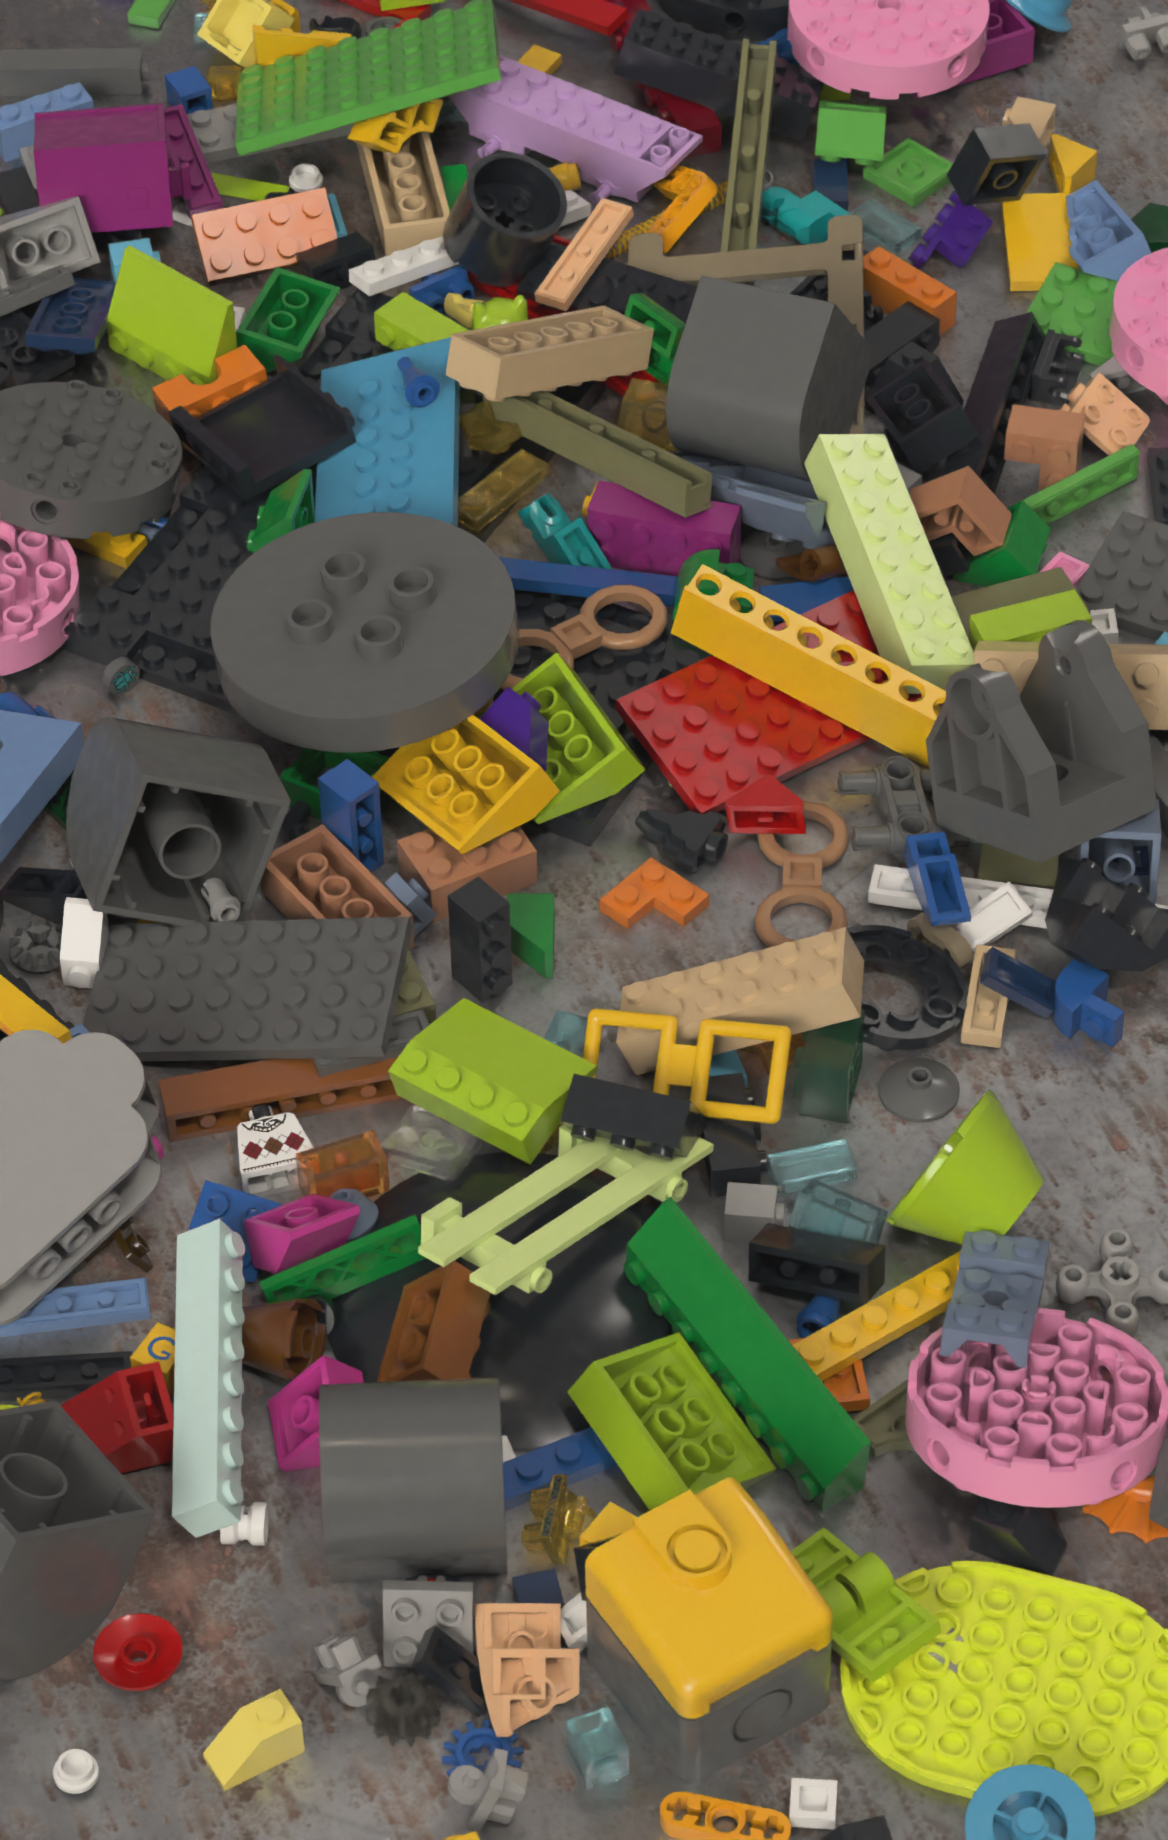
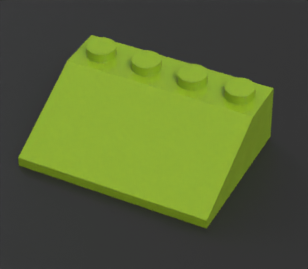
[107,245,237,385]
[476,652,646,824]
[388,998,598,1165]
[567,1332,776,1510]

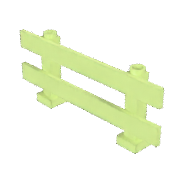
[418,1125,714,1295]

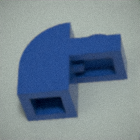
[1053,959,1125,1048]

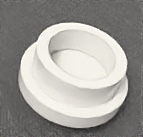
[289,163,323,193]
[53,1749,99,1794]

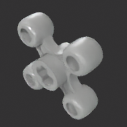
[1056,1228,1168,1337]

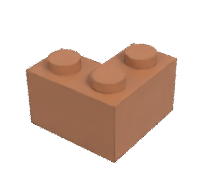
[1004,404,1085,492]
[909,466,1012,556]

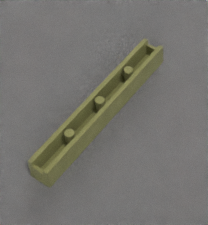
[721,39,777,286]
[480,390,713,518]

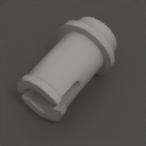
[201,878,241,922]

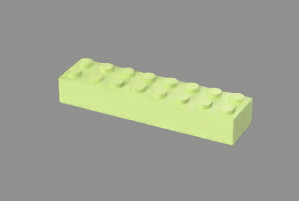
[804,434,974,694]

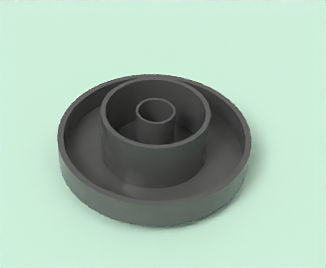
[210,512,520,753]

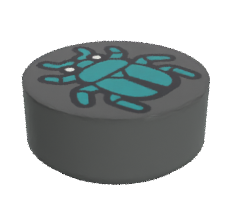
[102,657,140,696]

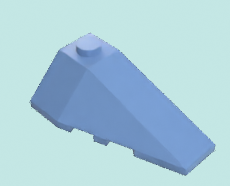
[1066,180,1151,281]

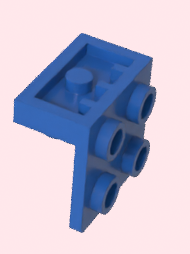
[188,1180,282,1283]

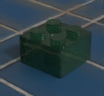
[793,1010,865,1123]

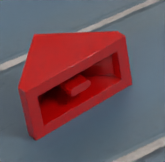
[725,774,807,834]

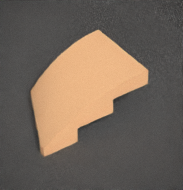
[475,1603,580,1737]

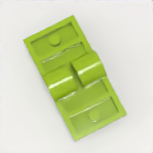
[791,1527,941,1683]

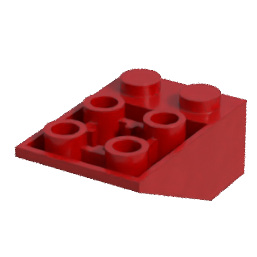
[60,1361,174,1474]

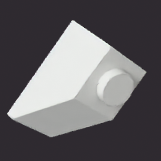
[60,897,109,988]

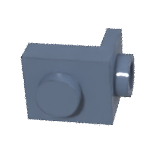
[385,872,437,937]

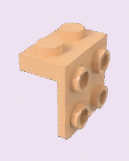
[1058,372,1150,456]

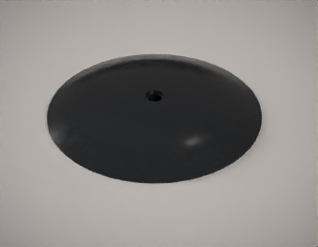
[327,1152,674,1452]

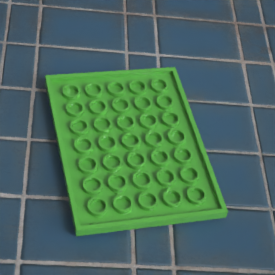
[235,0,502,156]

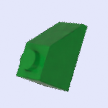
[507,893,555,978]

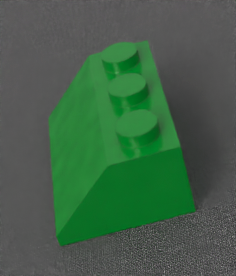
[236,267,341,373]

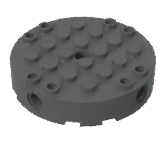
[0,380,182,539]

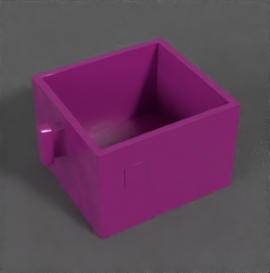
[33,103,192,233]

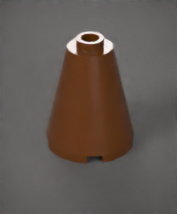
[242,1298,326,1381]

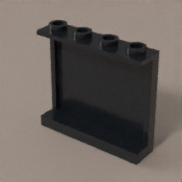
[168,354,356,501]

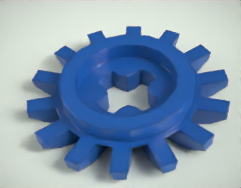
[442,1720,524,1777]

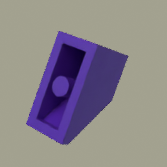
[480,687,549,771]

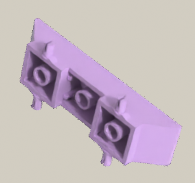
[448,55,702,206]

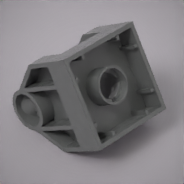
[926,620,1157,863]

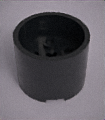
[443,152,567,287]

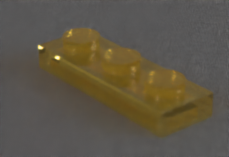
[458,449,549,532]

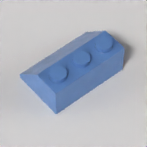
[0,82,94,162]

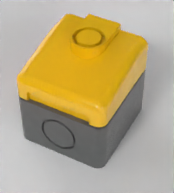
[585,1477,833,1782]

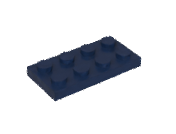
[25,278,116,354]

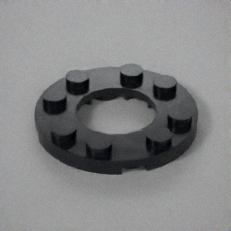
[833,925,968,1051]

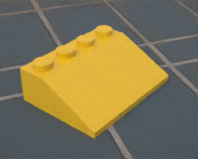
[372,714,560,854]

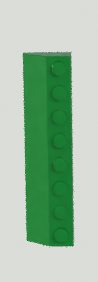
[624,1197,871,1513]

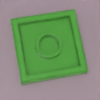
[863,138,953,207]

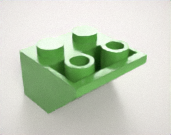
[815,101,886,165]

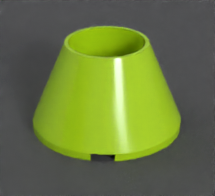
[886,1089,1045,1245]

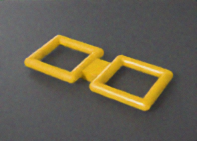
[582,1008,792,1124]

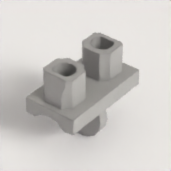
[1116,5,1168,61]
[313,1633,382,1707]
[447,1748,529,1832]

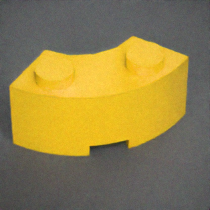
[348,98,443,154]

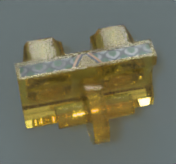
[521,1474,597,1565]

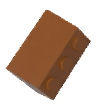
[376,1261,491,1382]

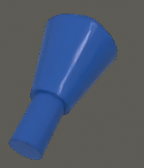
[397,357,440,407]

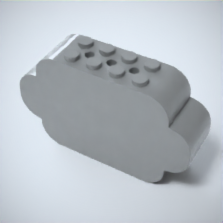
[0,1030,162,1326]

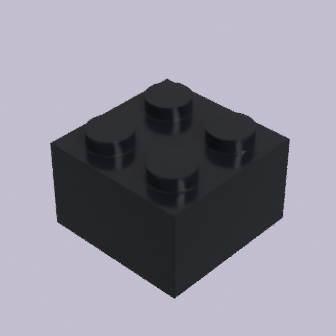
[947,123,1047,206]

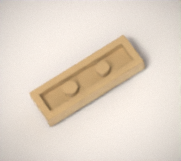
[961,944,1016,1048]

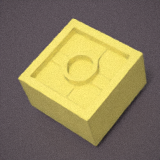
[197,0,295,68]

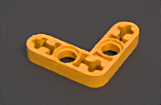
[646,165,718,255]
[660,1791,791,1840]

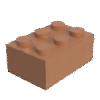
[397,826,538,923]

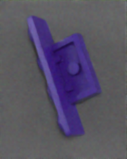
[908,189,993,269]

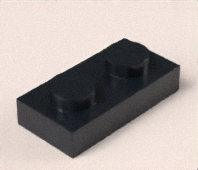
[411,1625,488,1718]

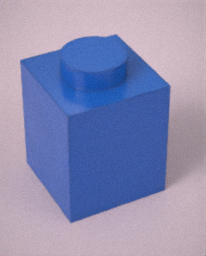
[165,66,213,114]

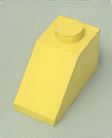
[203,1688,305,1791]

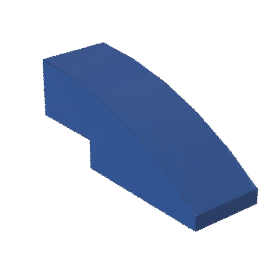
[904,831,971,926]

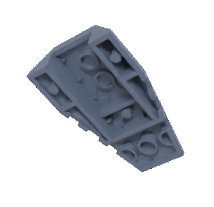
[668,450,834,549]

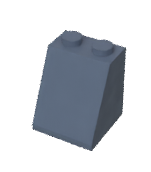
[1078,799,1161,904]

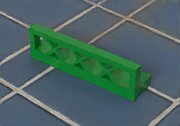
[259,1215,426,1303]

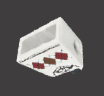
[237,1104,320,1197]

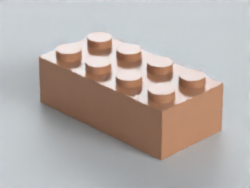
[260,824,415,950]

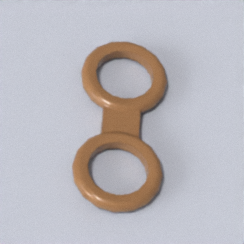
[500,585,668,691]
[754,801,850,948]

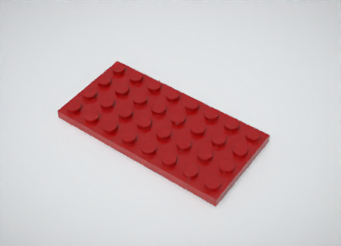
[614,590,944,815]

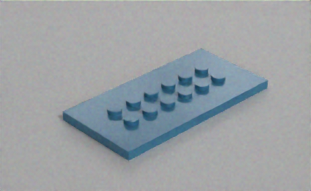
[314,337,460,527]

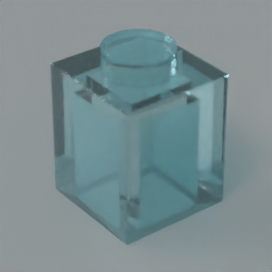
[566,1706,629,1789]

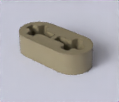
[907,912,973,969]

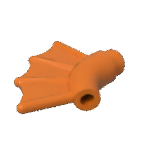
[1082,1475,1168,1544]

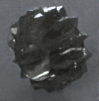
[365,1669,442,1748]

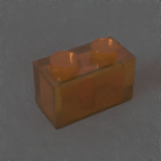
[295,1130,390,1197]

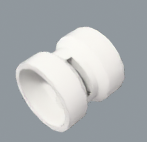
[220,1502,269,1546]

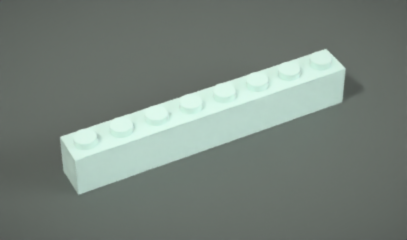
[172,1219,245,1538]

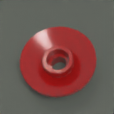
[93,1613,183,1691]

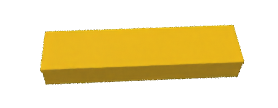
[671,564,946,768]

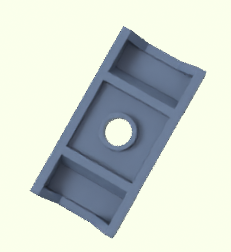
[940,1231,1050,1368]

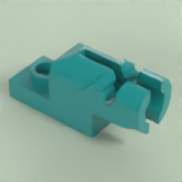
[761,186,851,245]
[517,492,612,569]

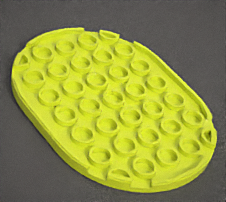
[840,1560,1168,1817]

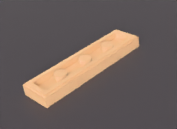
[534,198,634,311]

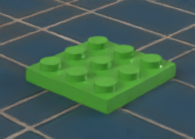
[1026,262,1118,366]

